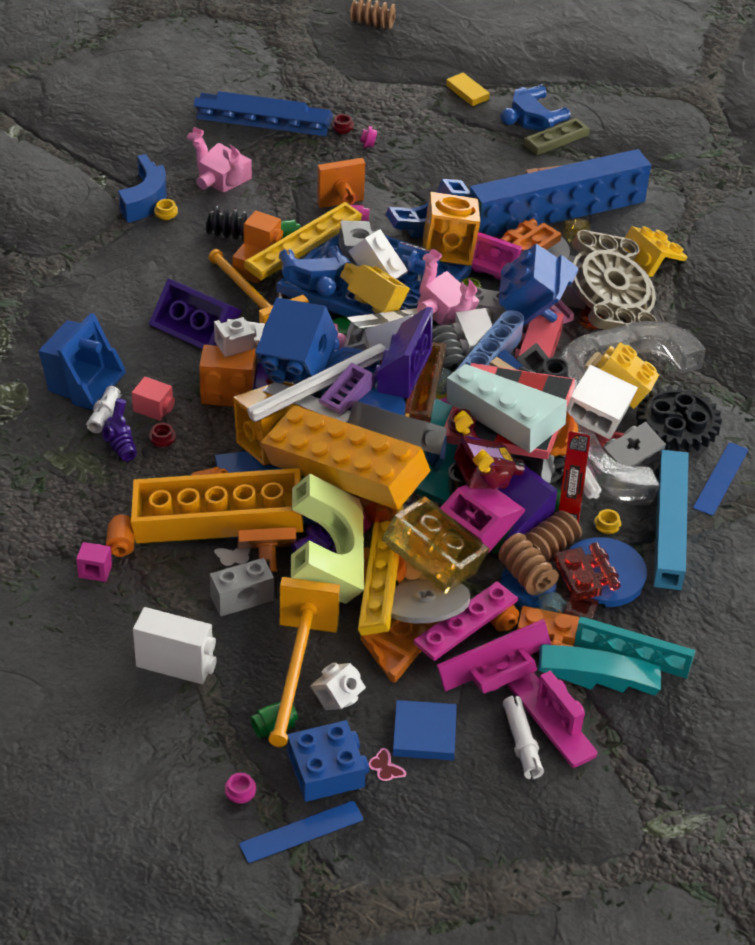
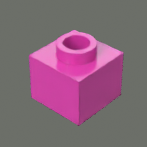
[76,542,112,582]

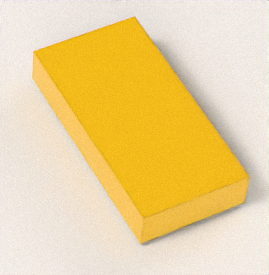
[446,73,490,106]

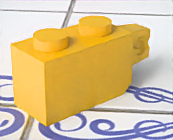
[340,263,410,313]

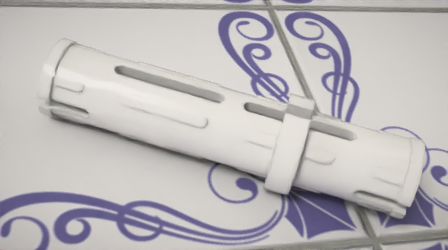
[503,696,544,779]

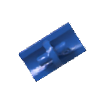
[397,242,440,275]

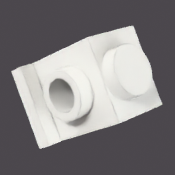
[214,317,257,357]

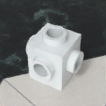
[310,662,366,710]

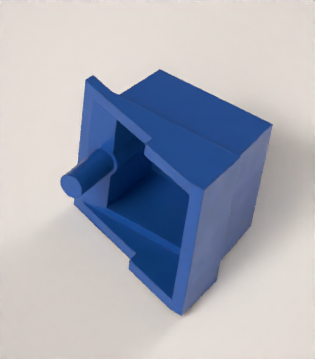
[499,244,578,326]
[39,313,126,410]

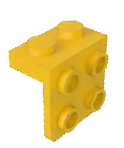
[623,226,688,277]

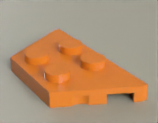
[360,618,440,683]

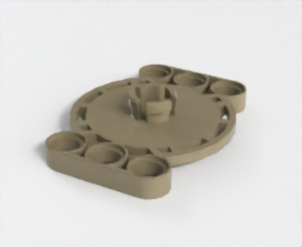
[572,230,657,336]

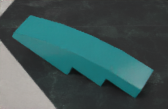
[538,644,661,696]

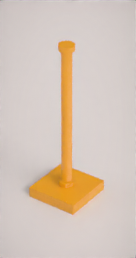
[208,249,308,324]
[269,577,340,747]

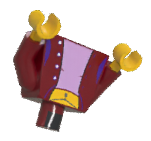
[453,411,524,490]

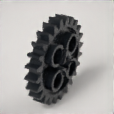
[636,385,722,453]

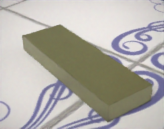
[523,118,590,156]

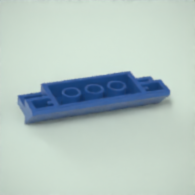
[194,91,333,136]

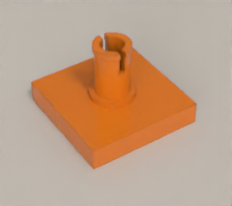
[317,158,365,208]
[237,527,296,573]

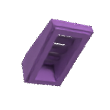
[319,362,376,415]

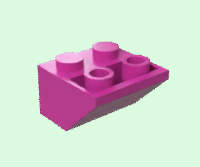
[440,485,525,553]

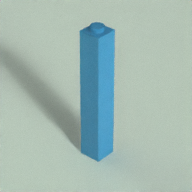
[654,450,689,590]

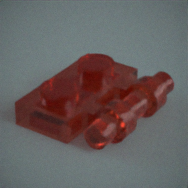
[554,542,621,601]

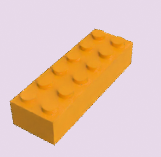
[261,405,431,510]
[131,468,304,544]

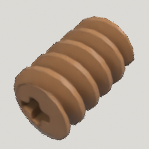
[350,0,396,29]
[525,511,582,561]
[499,533,559,595]

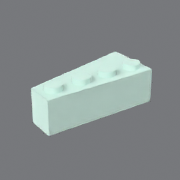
[447,364,567,453]

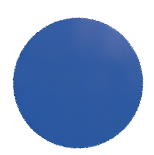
[562,537,647,607]

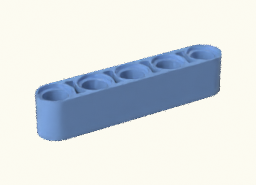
[456,310,524,370]

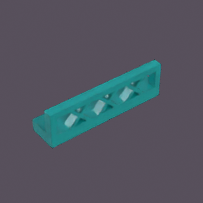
[574,616,696,679]

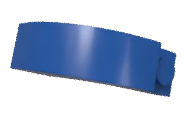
[118,154,167,223]
[385,179,471,238]

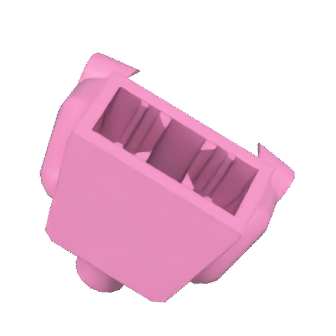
[187,127,252,192]
[417,249,480,325]

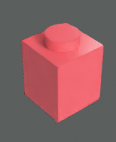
[132,377,175,421]

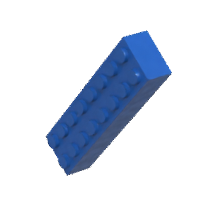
[470,149,651,237]

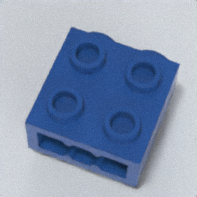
[287,720,369,802]

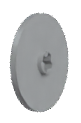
[391,578,470,623]

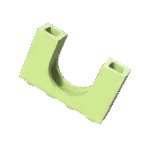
[291,474,365,604]

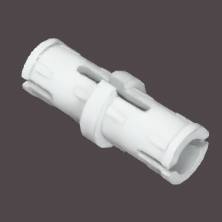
[86,386,122,433]

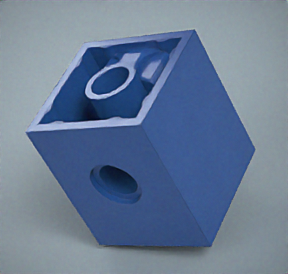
[255,297,338,384]

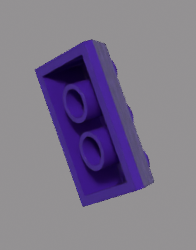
[149,278,242,349]
[374,307,433,399]

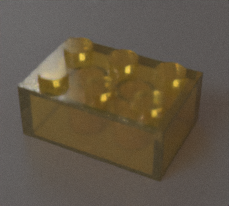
[381,497,490,594]

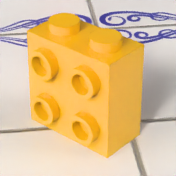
[596,342,659,409]

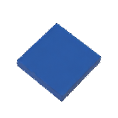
[393,700,457,761]

